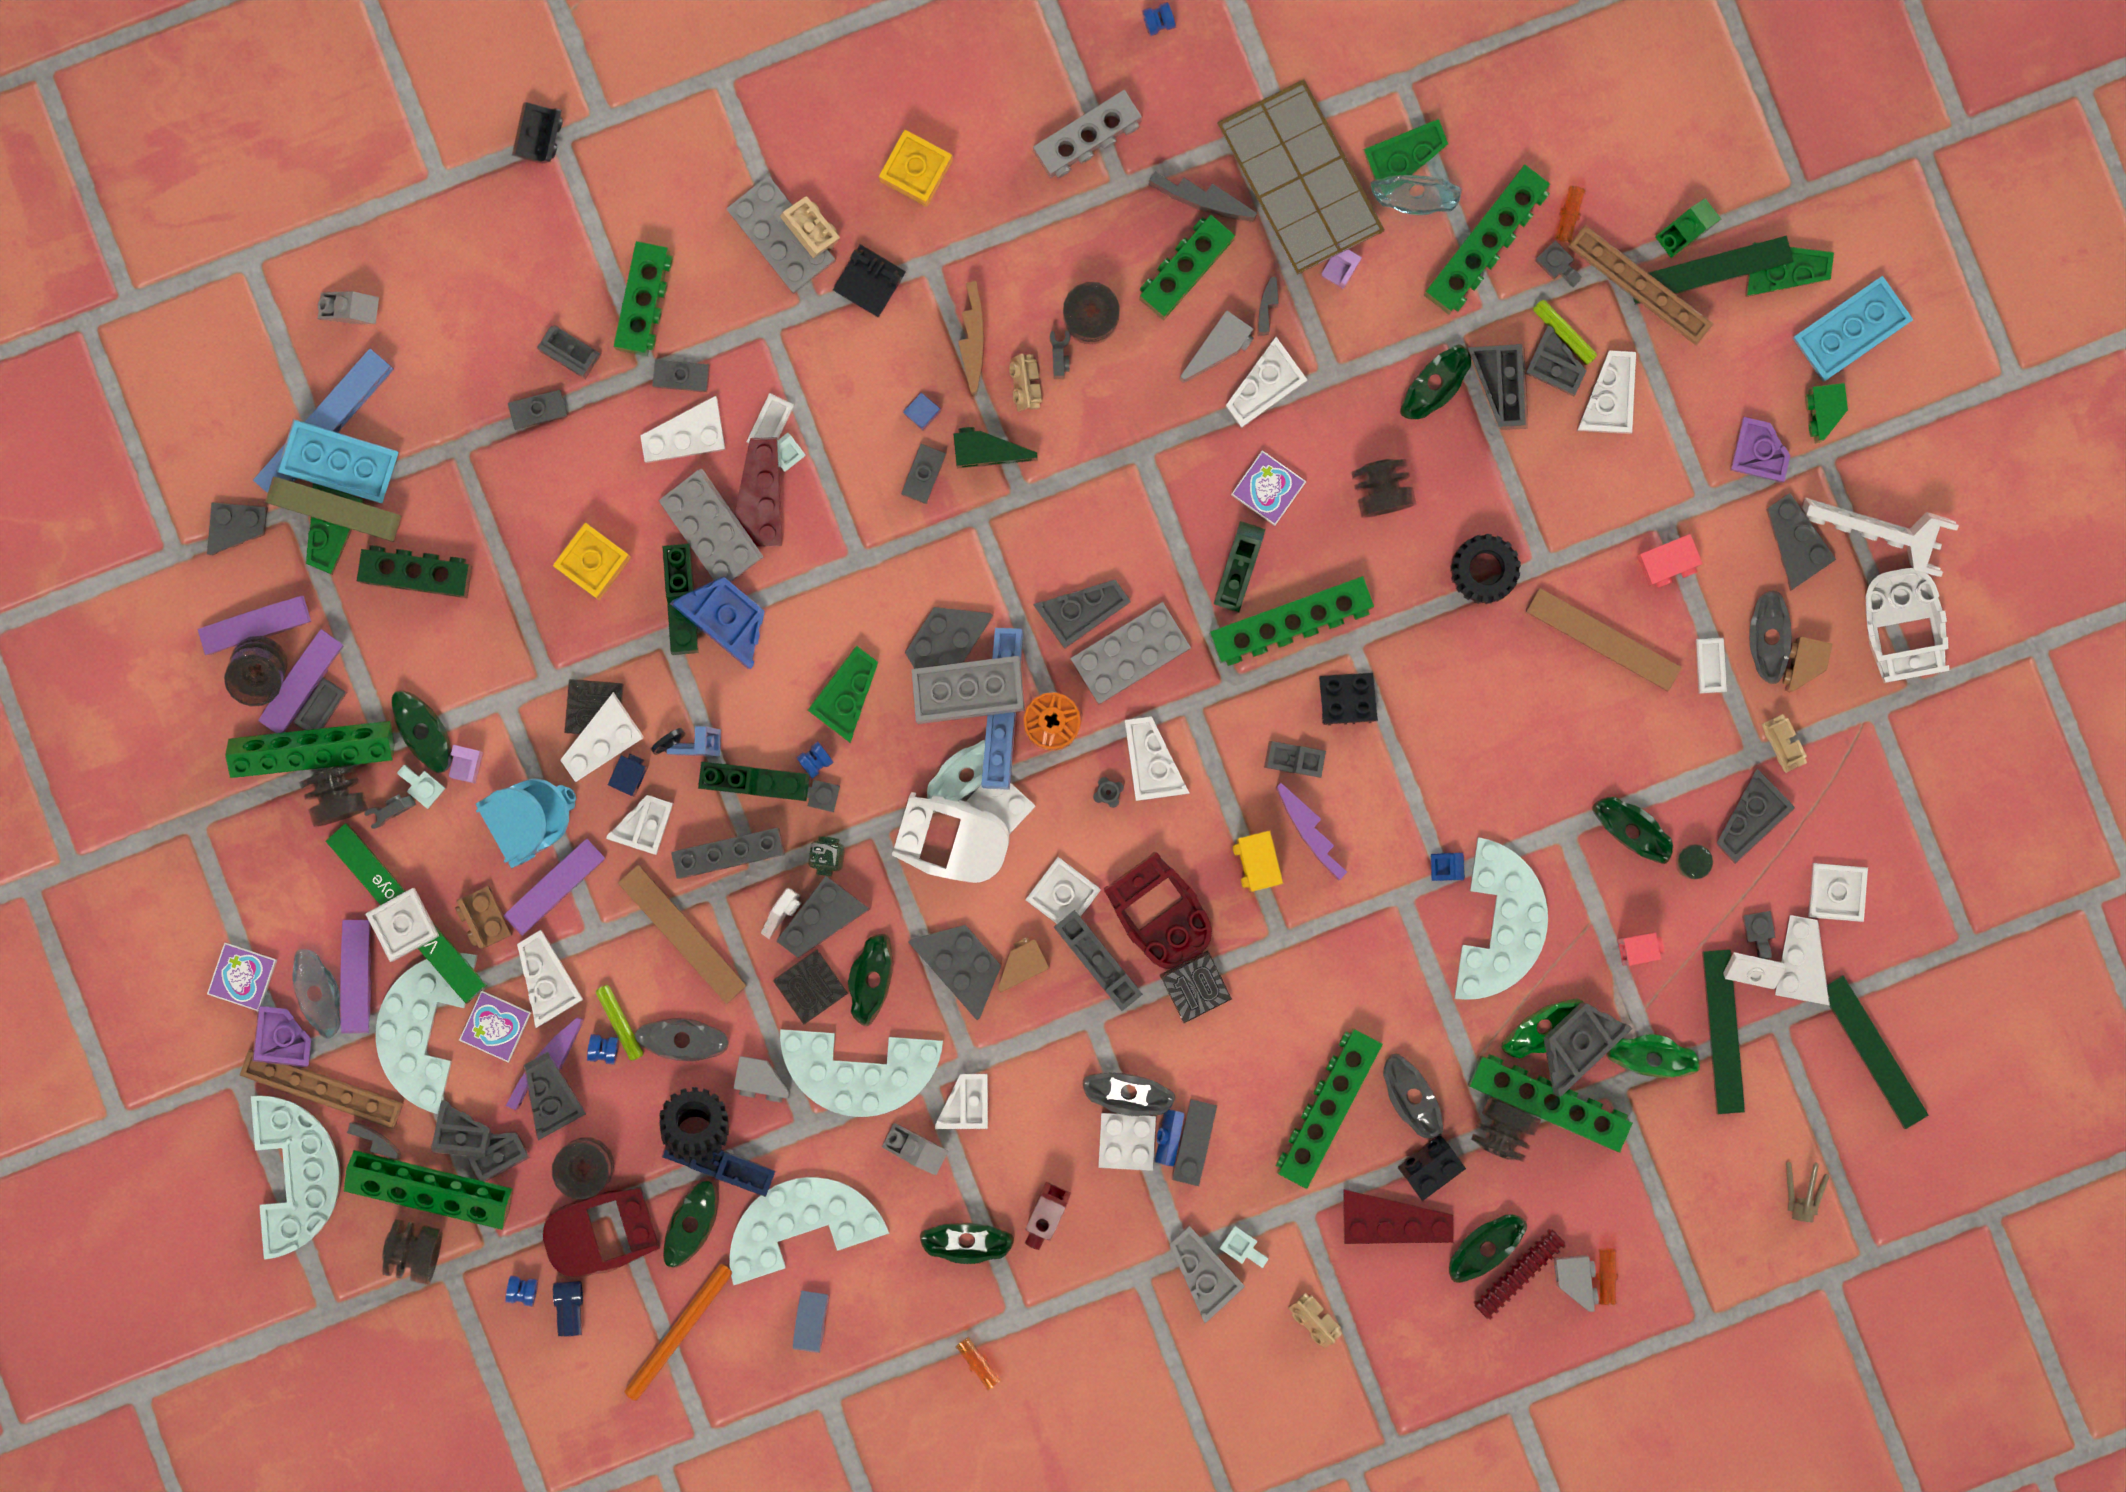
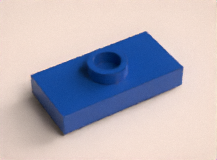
[1155,1109,1184,1167]

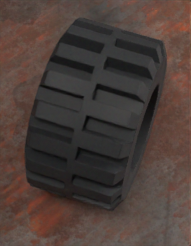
[1450,534,1521,604]
[659,1087,729,1163]

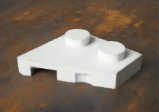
[606,795,673,855]
[935,1074,988,1129]

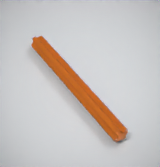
[624,1264,732,1401]

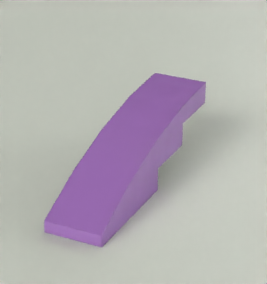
[198,596,311,655]
[258,629,344,733]
[1276,783,1347,880]
[504,839,605,936]
[340,920,372,1033]
[506,1017,584,1110]

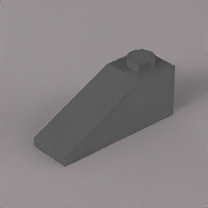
[1172,1099,1217,1186]

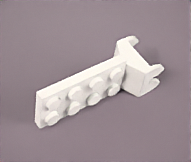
[1802,498,1959,577]

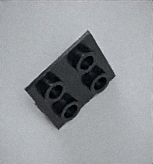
[833,244,906,318]
[1319,673,1378,726]

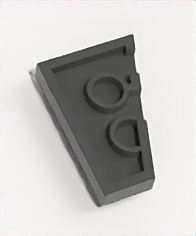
[1033,580,1131,649]
[524,1052,586,1140]

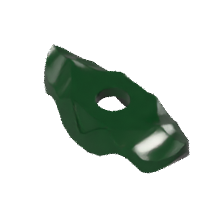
[1400,345,1471,419]
[391,691,453,773]
[1592,797,1673,864]
[848,934,893,1026]
[663,1181,719,1268]
[1449,1214,1527,1283]
[920,1223,1014,1264]

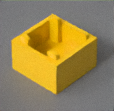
[879,129,953,207]
[553,523,632,601]
[1233,831,1283,892]

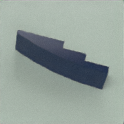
[662,1146,776,1197]

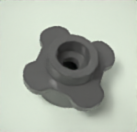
[1093,777,1124,808]

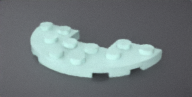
[1454,837,1548,1000]
[376,953,478,1114]
[780,1029,943,1117]
[251,1096,341,1260]
[730,1177,889,1285]

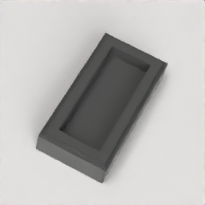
[293,677,347,730]

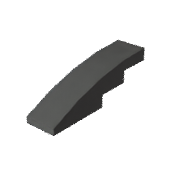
[1149,171,1257,222]

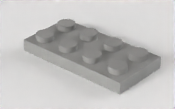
[726,175,836,294]
[659,469,764,582]
[1070,602,1191,705]
[911,656,1025,724]

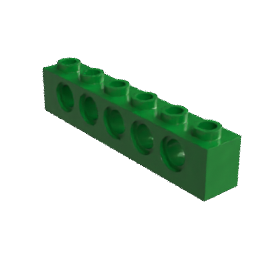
[1424,165,1550,315]
[1209,576,1374,666]
[225,721,395,778]
[1275,1028,1383,1189]
[1467,1054,1633,1153]
[344,1150,513,1230]

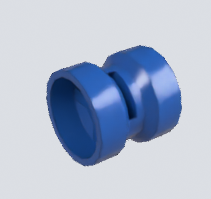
[1142,2,1176,36]
[796,741,834,779]
[587,1034,619,1065]
[505,1276,538,1307]

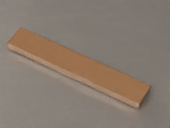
[1568,225,1713,346]
[1526,588,1682,692]
[618,865,747,1004]
[239,1050,403,1129]

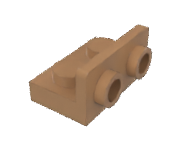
[455,886,512,949]

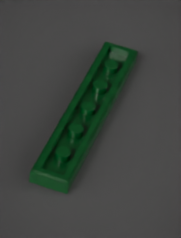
[1633,235,1794,305]
[1702,949,1745,1114]
[1827,975,1929,1129]

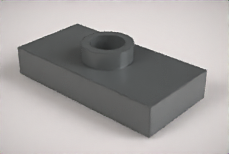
[652,360,709,392]
[508,390,568,430]
[901,444,946,504]

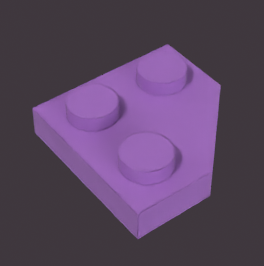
[1730,417,1791,483]
[252,1006,311,1067]

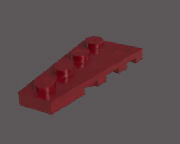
[734,437,782,547]
[1343,1189,1454,1244]

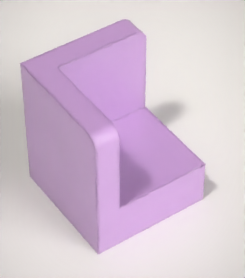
[1321,244,1362,289]
[449,745,483,784]

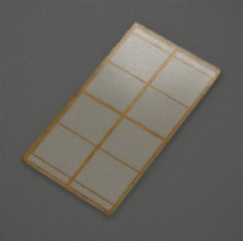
[1217,79,1385,275]

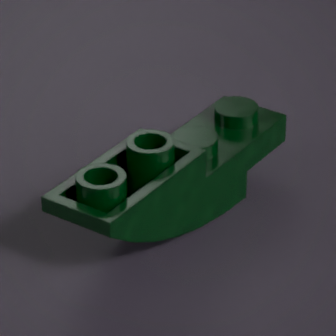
[662,544,699,655]
[698,762,810,802]

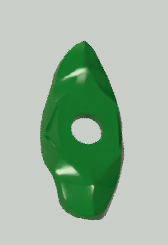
[1501,998,1584,1058]
[1606,1034,1700,1078]

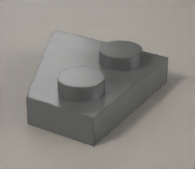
[1525,326,1586,396]
[207,503,267,555]
[431,1100,491,1158]
[467,1133,530,1182]

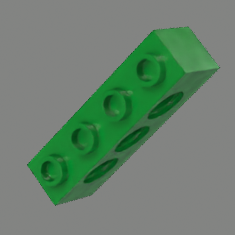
[1139,215,1235,320]
[613,241,673,357]

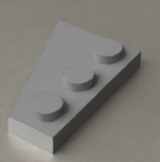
[1169,1226,1245,1323]

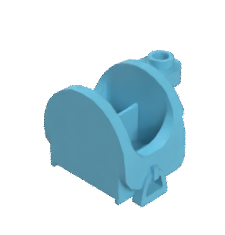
[475,779,576,869]

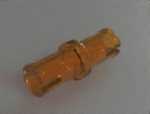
[1555,186,1586,243]
[1597,1248,1619,1305]
[955,1337,1001,1391]

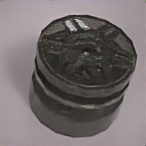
[1063,282,1120,344]
[1351,459,1416,518]
[224,636,288,706]
[300,765,369,827]
[1470,1097,1541,1162]
[552,1137,615,1199]
[382,1219,443,1285]

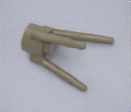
[1786,1162,1829,1222]

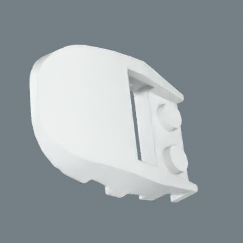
[1865,568,1950,683]
[892,792,1009,883]

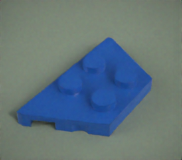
[670,577,765,669]

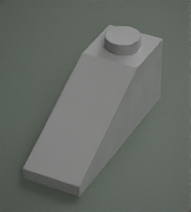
[1180,310,1254,383]

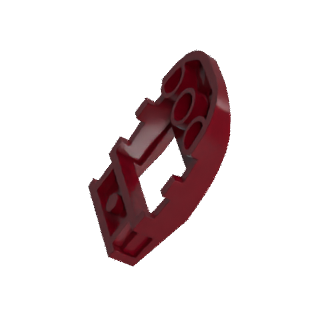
[1104,852,1212,969]
[543,1186,660,1277]

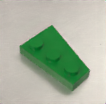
[1363,119,1448,200]
[1745,242,1834,297]
[306,483,364,575]
[807,646,878,743]

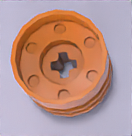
[1024,692,1081,751]

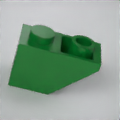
[1655,198,1722,258]
[1805,383,1848,443]

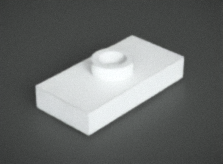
[1723,952,1785,990]

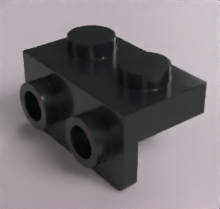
[512,102,563,164]
[1398,1136,1466,1201]

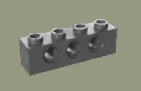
[671,828,785,879]

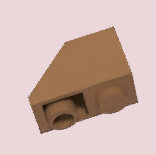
[1782,637,1832,692]

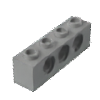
[1033,90,1142,179]

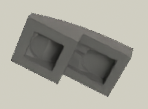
[1258,277,1279,336]
[1264,741,1326,778]
[347,1122,401,1159]

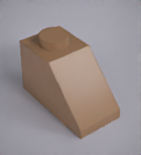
[998,937,1049,993]

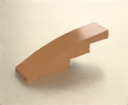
[958,281,984,396]

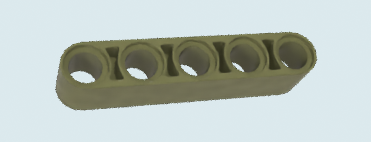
[265,476,402,542]

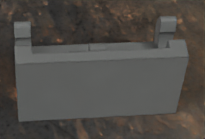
[537,326,601,379]

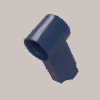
[553,1281,583,1337]

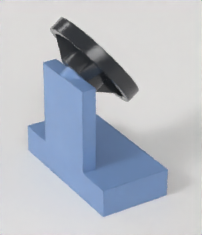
[651,726,721,757]

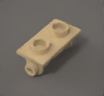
[1009,354,1042,412]
[1761,714,1807,773]
[1288,1293,1342,1348]

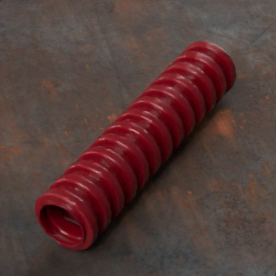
[1473,1229,1566,1320]

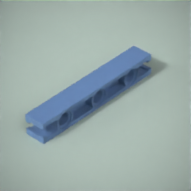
[253,349,394,493]

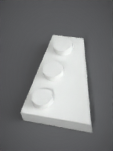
[1577,351,1636,434]
[640,396,725,463]
[561,692,644,782]
[1775,915,1830,1006]
[517,930,583,1028]

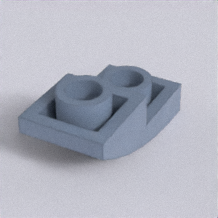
[793,1291,829,1353]

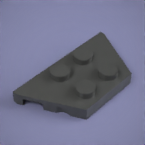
[905,607,993,669]
[908,925,1001,1020]
[1544,1003,1632,1097]

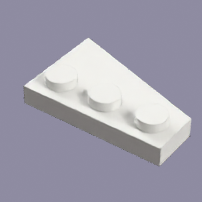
[1226,337,1307,428]
[1125,717,1190,801]
[761,888,801,939]

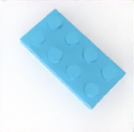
[1793,276,1913,382]
[277,419,399,503]

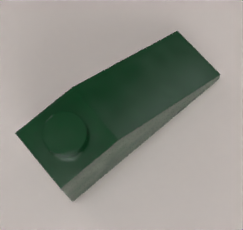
[953,427,1038,469]
[1214,521,1266,612]

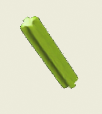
[1533,300,1597,365]
[596,985,643,1061]

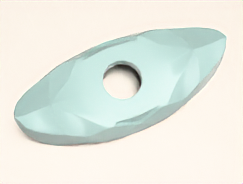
[927,740,985,801]

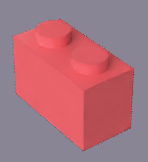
[1637,534,1703,588]
[1617,932,1664,966]

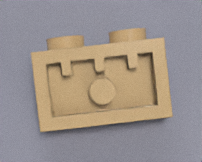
[780,196,840,258]

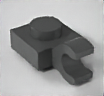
[1535,240,1582,287]
[1050,331,1070,379]
[807,780,840,812]
[364,794,416,829]
[1742,911,1776,959]

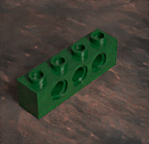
[357,545,472,598]

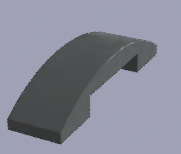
[1054,910,1143,1011]

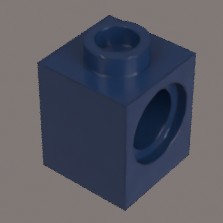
[608,753,648,797]

